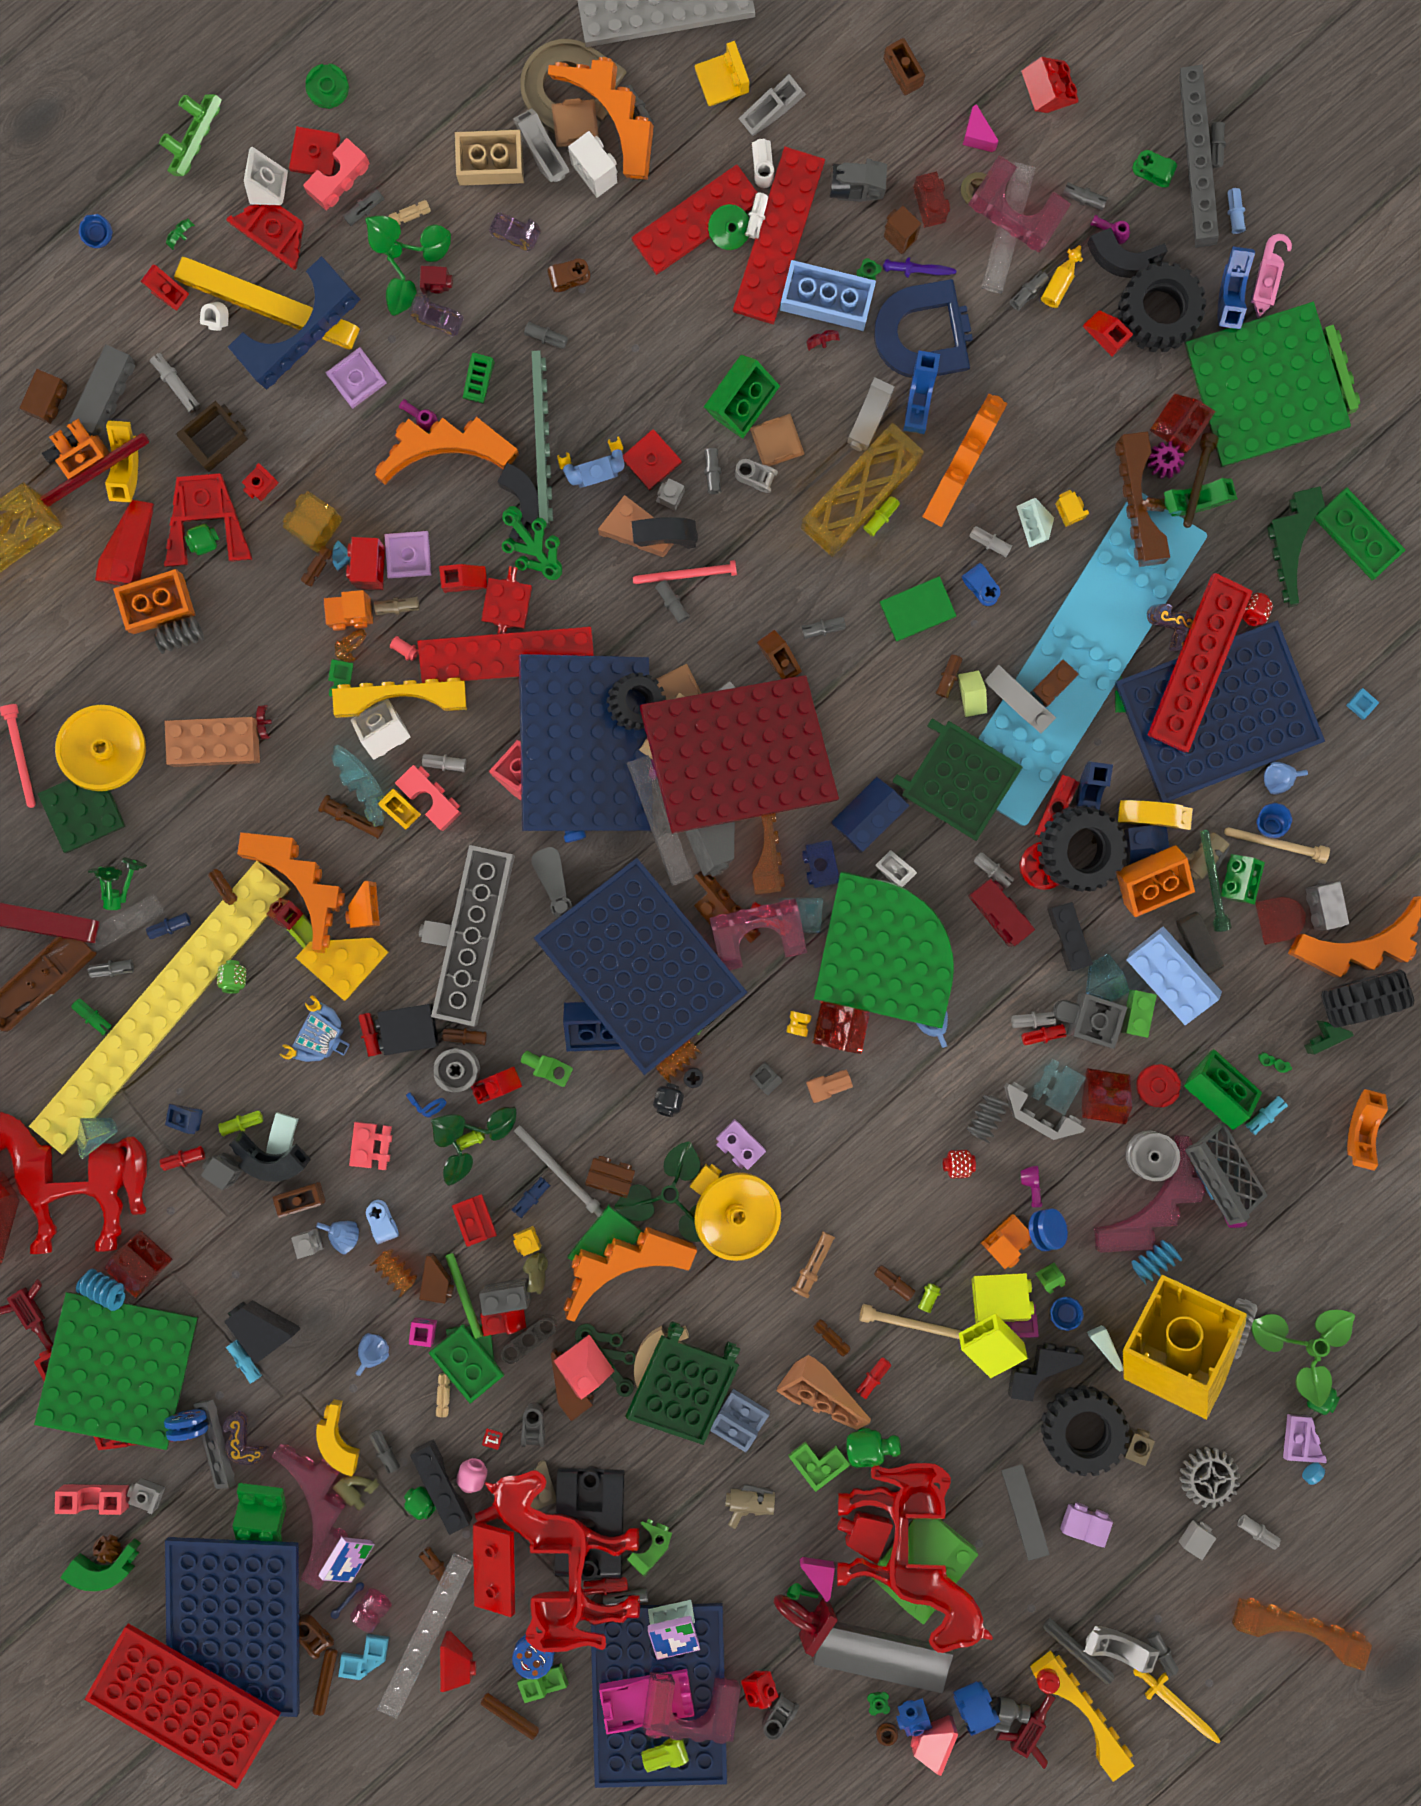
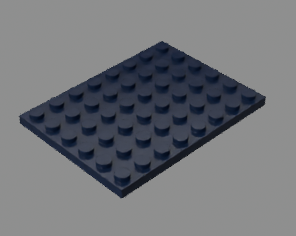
[1115,620,1325,803]
[519,654,652,831]
[534,858,748,1076]
[165,1537,300,1717]
[591,1603,727,1788]

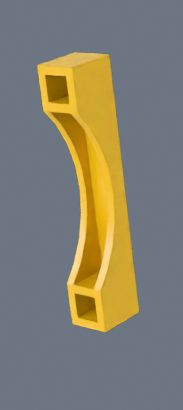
[332,678,467,718]
[1030,1651,1134,1782]

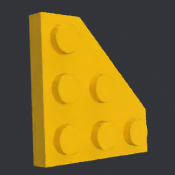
[296,938,389,1001]

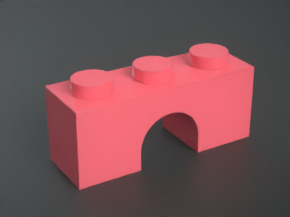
[303,138,370,211]
[395,765,461,831]
[55,1484,129,1515]

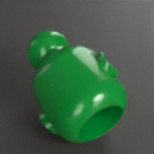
[846,1428,901,1468]

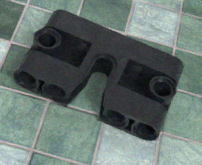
[555,1466,625,1581]

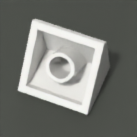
[244,147,288,205]

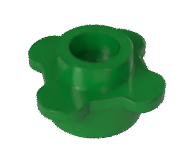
[856,258,882,281]
[867,1692,890,1716]

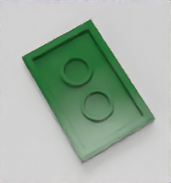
[879,576,956,642]
[567,1205,643,1261]
[428,1324,505,1404]

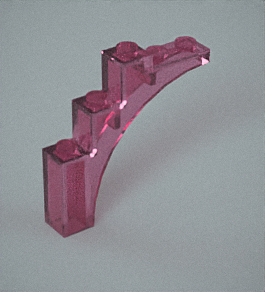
[1094,1134,1205,1253]
[271,1444,350,1590]

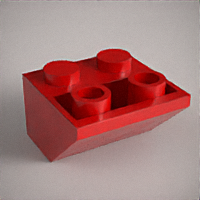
[1021,57,1079,113]

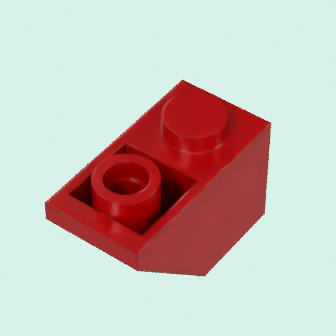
[1083,310,1133,357]
[439,564,487,593]
[471,1067,523,1105]

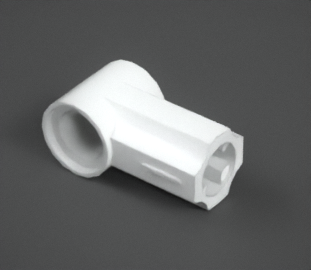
[752,139,774,188]

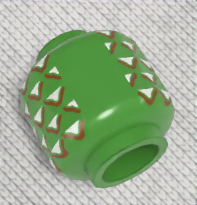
[217,960,247,994]

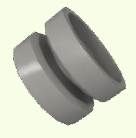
[1125,1130,1180,1181]

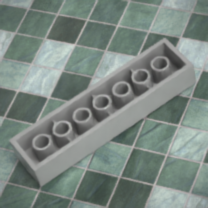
[431,845,515,1026]

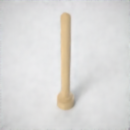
[1224,827,1330,864]
[859,1304,962,1339]

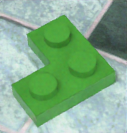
[788,1441,850,1492]

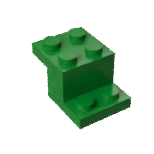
[232,1483,287,1542]

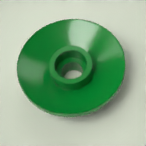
[708,204,749,250]

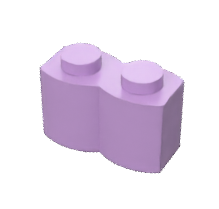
[1060,1502,1113,1548]

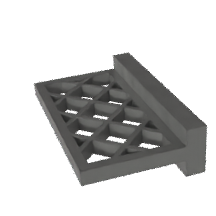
[1185,1122,1268,1225]

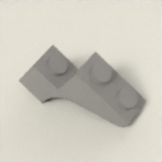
[513,108,570,182]

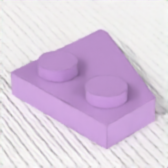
[1283,1414,1326,1463]

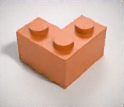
[324,590,373,631]
[981,1214,1032,1269]

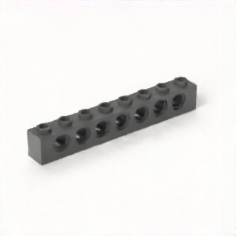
[1179,64,1219,248]

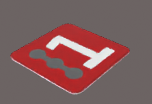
[482,1429,503,1450]

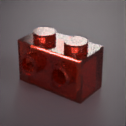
[914,171,950,228]

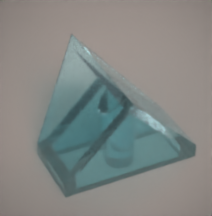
[778,898,823,933]
[1085,954,1130,1002]
[77,1118,118,1159]

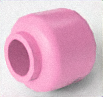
[456,1458,487,1493]

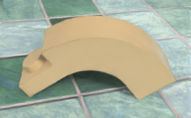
[634,1325,689,1388]

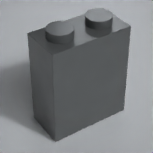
[479,1278,532,1316]

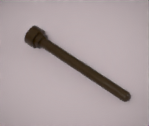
[1183,433,1219,528]

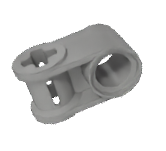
[735,459,778,493]

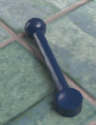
[331,1582,364,1619]

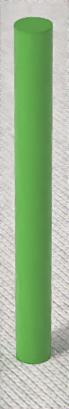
[445,1253,483,1339]

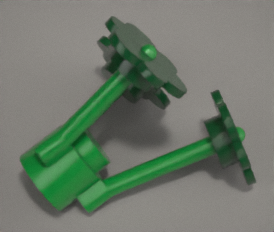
[88,857,147,910]

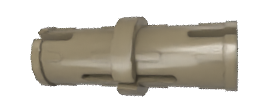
[374,597,420,616]

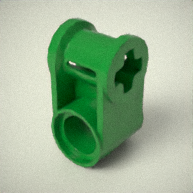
[1132,150,1177,188]

